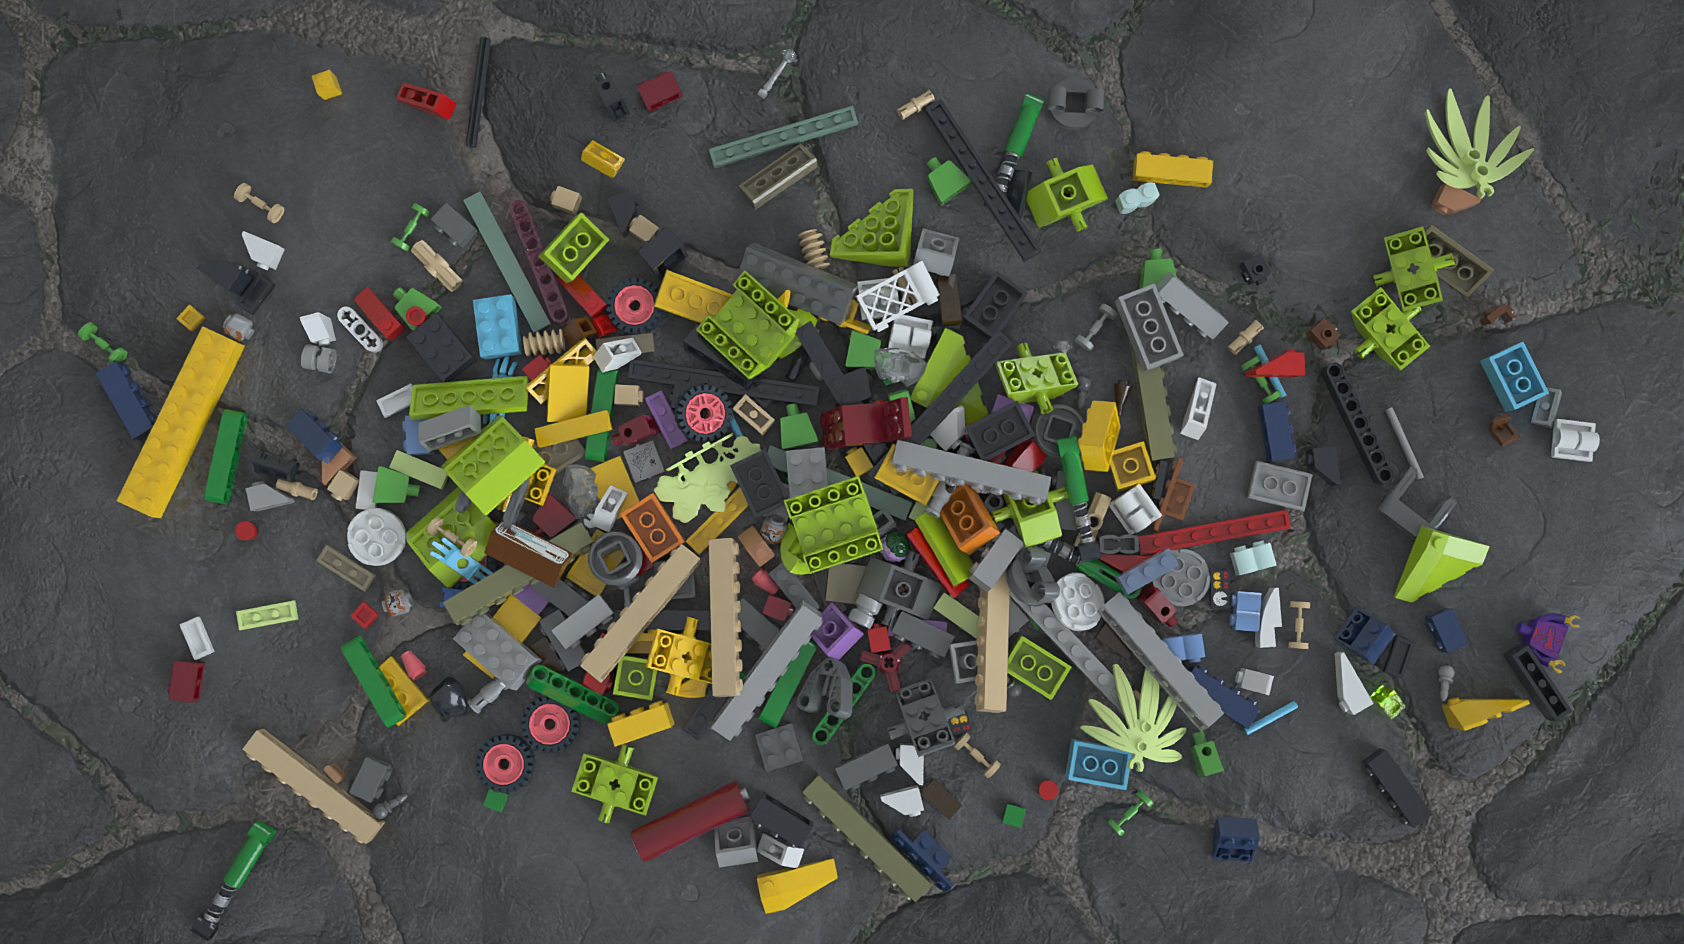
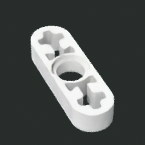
[337,307,383,352]

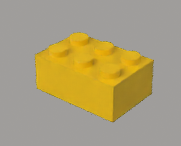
[1078,401,1121,472]
[607,700,675,747]

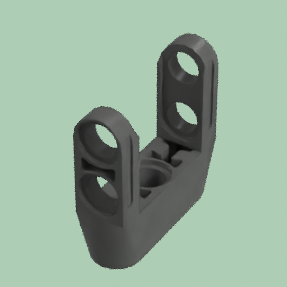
[1377,465,1457,541]
[455,477,530,530]

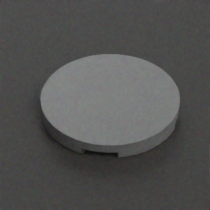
[1152,549,1210,606]

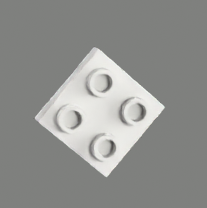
[857,278,899,320]
[887,313,933,359]
[1551,419,1600,462]
[1109,484,1162,535]

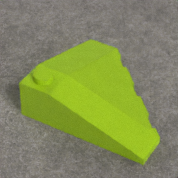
[830,189,914,267]
[910,328,988,425]
[1394,525,1490,603]

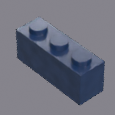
[1258,401,1297,463]
[285,409,343,464]

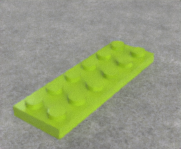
[409,376,529,420]

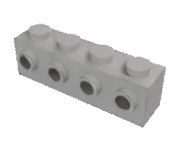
[1156,271,1229,339]

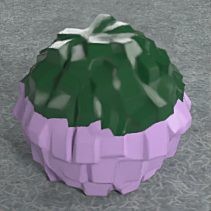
[880,532,910,562]

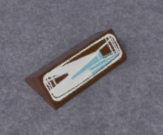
[484,519,573,588]

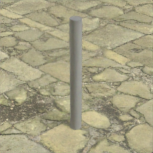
[1385,407,1424,480]

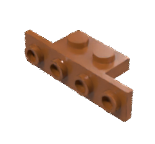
[1152,458,1196,533]

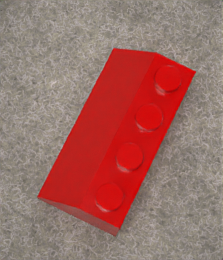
[904,525,970,598]

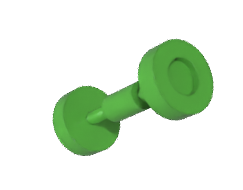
[390,203,431,251]
[78,322,128,363]
[1241,356,1282,404]
[1107,790,1154,836]

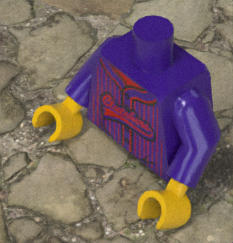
[1516,613,1581,673]

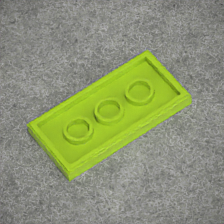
[915,513,974,586]

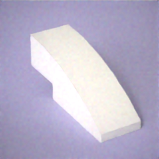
[1255,588,1282,648]

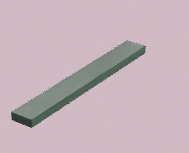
[709,105,858,169]
[463,192,552,333]
[767,445,912,521]

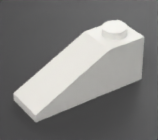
[1180,377,1216,440]
[1335,652,1374,715]

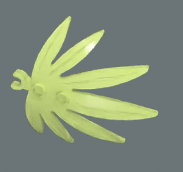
[1425,88,1534,199]
[1080,664,1187,772]

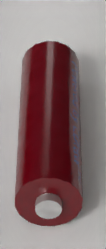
[631,780,751,862]

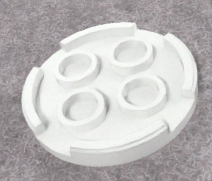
[347,508,406,566]
[1051,573,1105,631]

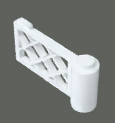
[855,261,940,332]

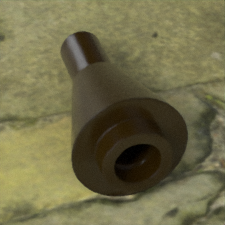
[1114,380,1133,416]

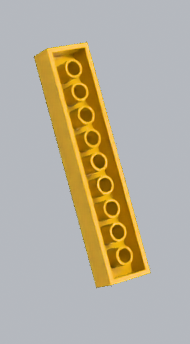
[117,326,245,518]

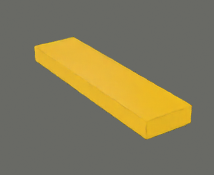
[535,410,612,448]
[686,487,749,555]

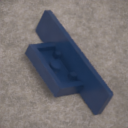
[890,829,954,892]

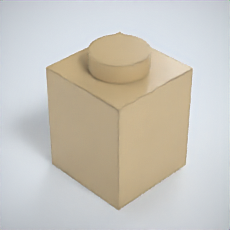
[550,186,582,215]
[629,215,660,242]
[614,385,644,407]
[327,470,359,501]

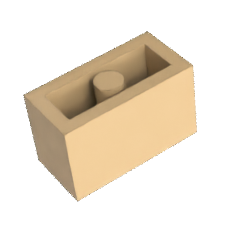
[733,394,775,436]

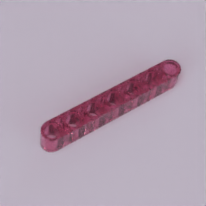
[510,200,570,325]

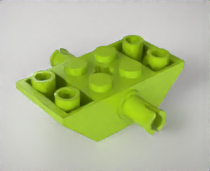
[1026,158,1108,232]
[1373,226,1455,311]
[1350,287,1430,371]
[995,343,1078,414]
[991,470,1068,548]
[571,744,658,823]

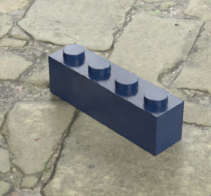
[95,361,157,441]
[1188,665,1261,729]

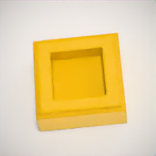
[176,304,206,332]

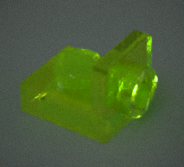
[1370,685,1406,719]

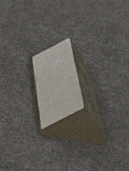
[739,143,817,210]
[1424,225,1494,298]

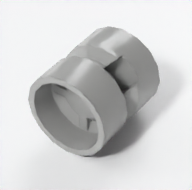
[301,344,337,373]
[848,594,882,629]

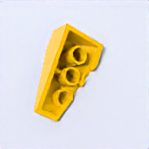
[1442,697,1530,731]
[757,858,838,914]

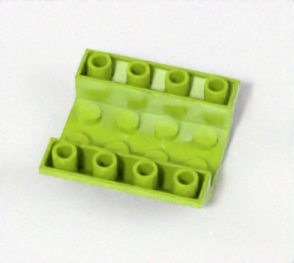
[696,270,800,379]
[440,415,546,515]
[784,476,884,574]
[405,487,498,589]

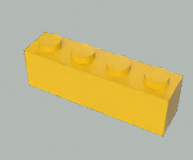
[1132,151,1213,188]

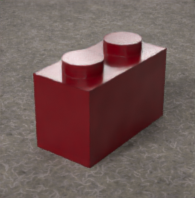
[637,71,683,112]
[762,595,794,621]
[168,660,205,703]

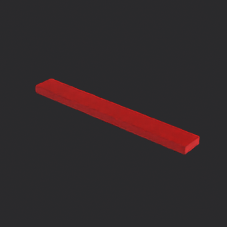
[1138,510,1291,556]

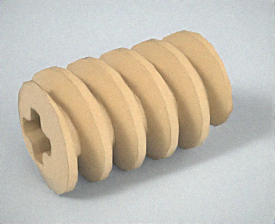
[798,229,830,270]
[523,329,565,357]

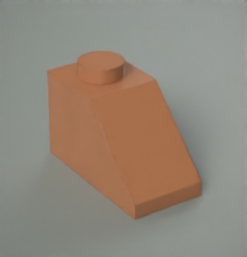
[1430,183,1481,215]
[322,442,357,486]
[738,525,776,567]

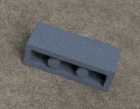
[1114,548,1179,594]

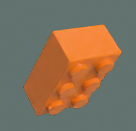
[940,484,1000,555]
[620,493,685,563]

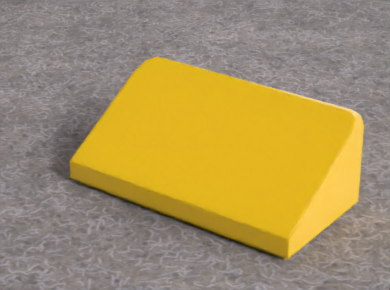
[581,140,625,178]

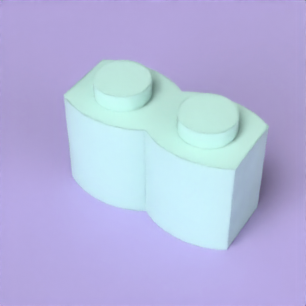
[1115,182,1159,214]
[1230,540,1276,575]

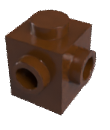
[563,316,597,347]
[1305,318,1340,350]

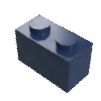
[1425,608,1469,653]

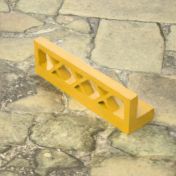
[525,337,597,404]

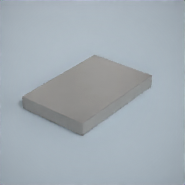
[1247,461,1313,511]

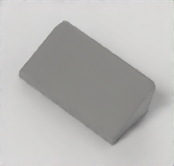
[1531,387,1562,429]

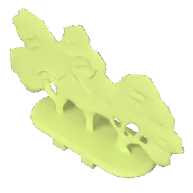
[654,433,761,523]

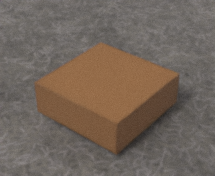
[323,763,347,784]

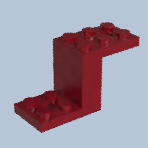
[820,397,912,451]

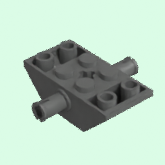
[857,551,942,628]
[887,678,965,757]

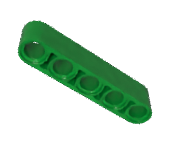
[585,368,619,462]
[205,409,247,504]
[341,635,407,728]
[759,639,818,728]
[812,663,875,745]
[526,665,619,724]

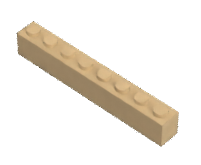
[709,538,743,697]
[580,544,701,683]
[975,557,1010,713]
[243,729,385,844]

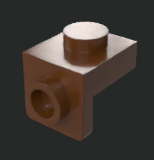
[1480,303,1516,326]
[1489,413,1520,447]

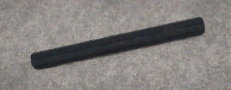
[466,37,491,148]

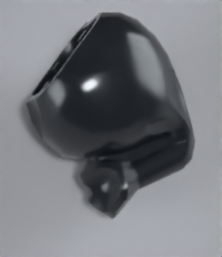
[429,676,468,723]

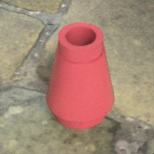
[751,568,780,595]
[401,650,427,680]

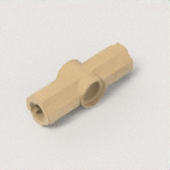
[411,240,463,292]
[1074,492,1112,547]

